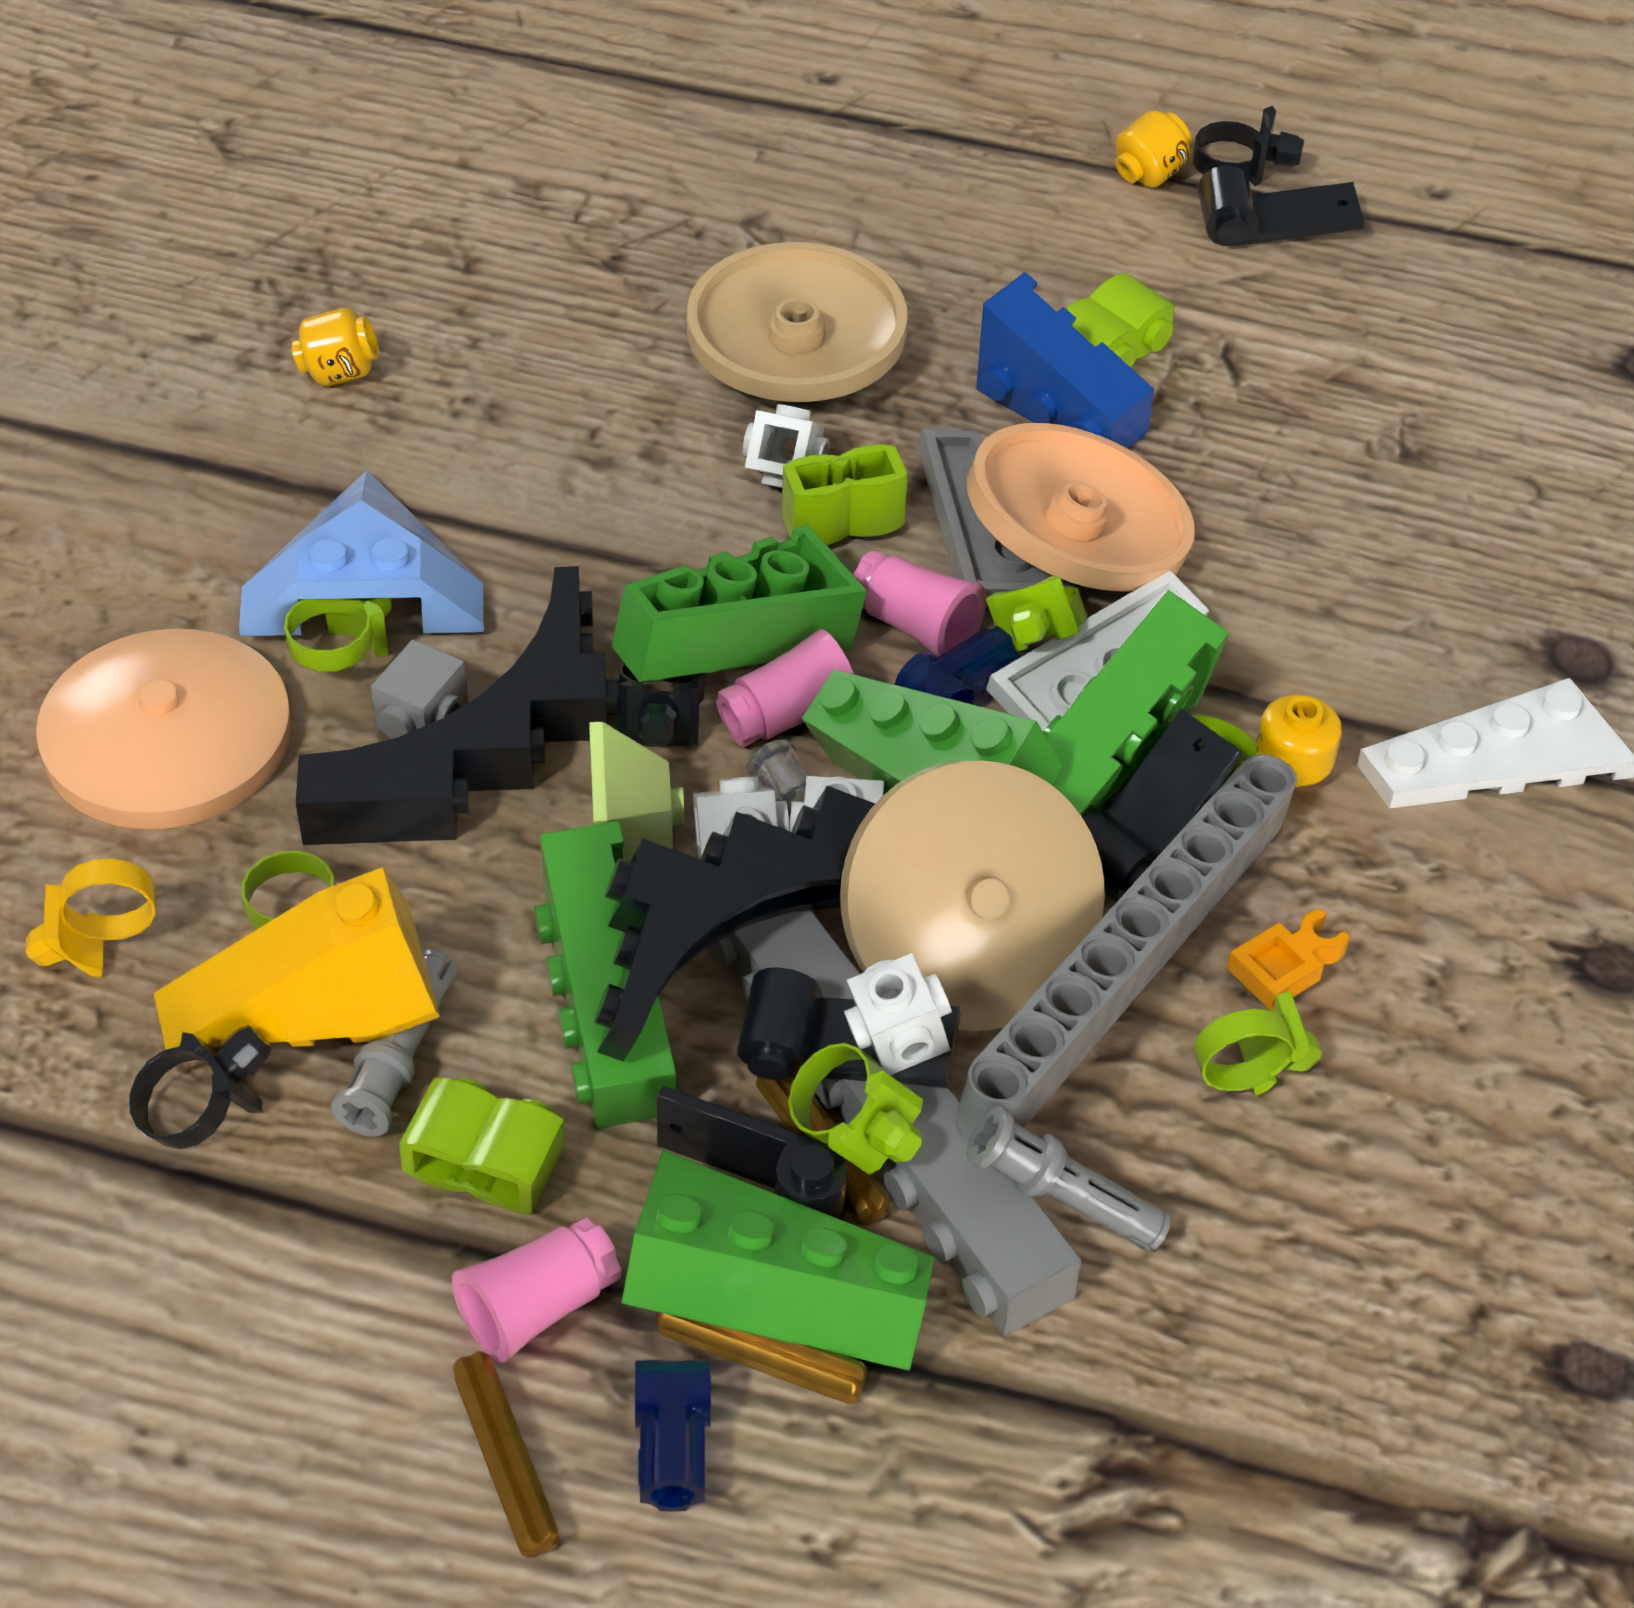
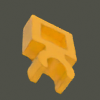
[1227,909,1350,1010]

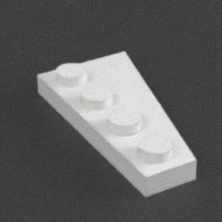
[986,570,1209,731]
[1357,678,1634,809]

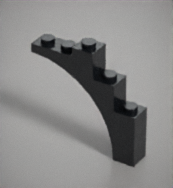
[295,566,619,845]
[594,786,875,1062]

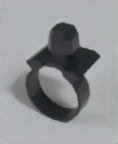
[1193,106,1304,186]
[618,662,705,747]
[129,1025,272,1149]

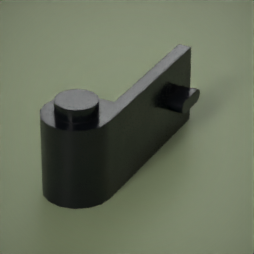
[1198,165,1364,246]
[1082,709,1244,902]
[737,967,961,1087]
[657,1086,848,1221]

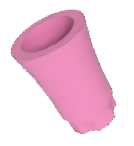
[853,550,987,661]
[716,629,854,747]
[452,1217,622,1363]

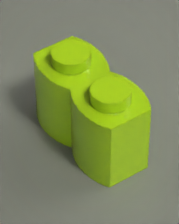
[1066,273,1175,367]
[782,444,908,545]
[399,1078,565,1214]

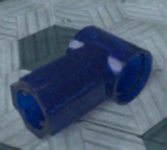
[894,626,1021,705]
[635,1359,711,1512]

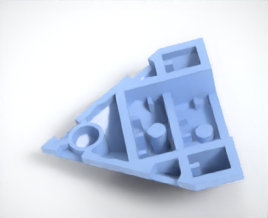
[239,470,484,636]

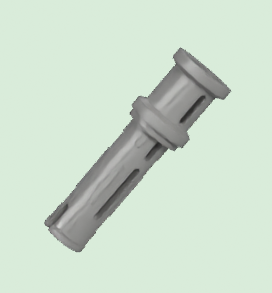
[330,949,457,1137]
[966,1106,1171,1252]

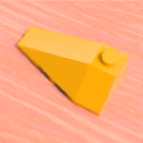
[153,867,440,1051]

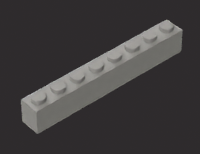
[709,910,1081,1337]

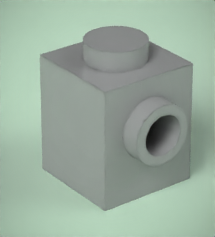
[370,639,468,739]

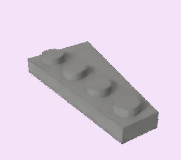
[918,429,1081,606]

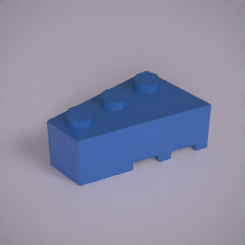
[976,272,1154,449]

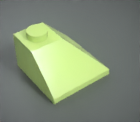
[589,722,685,862]

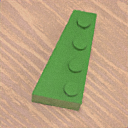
[612,524,867,682]
[1043,589,1230,816]
[802,669,1064,795]
[534,821,676,1129]
[622,1150,934,1371]

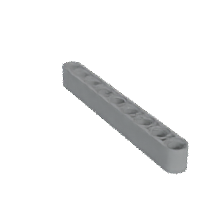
[957,754,1297,1140]

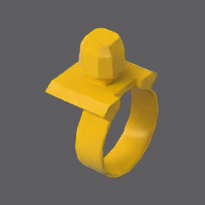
[25,858,156,978]

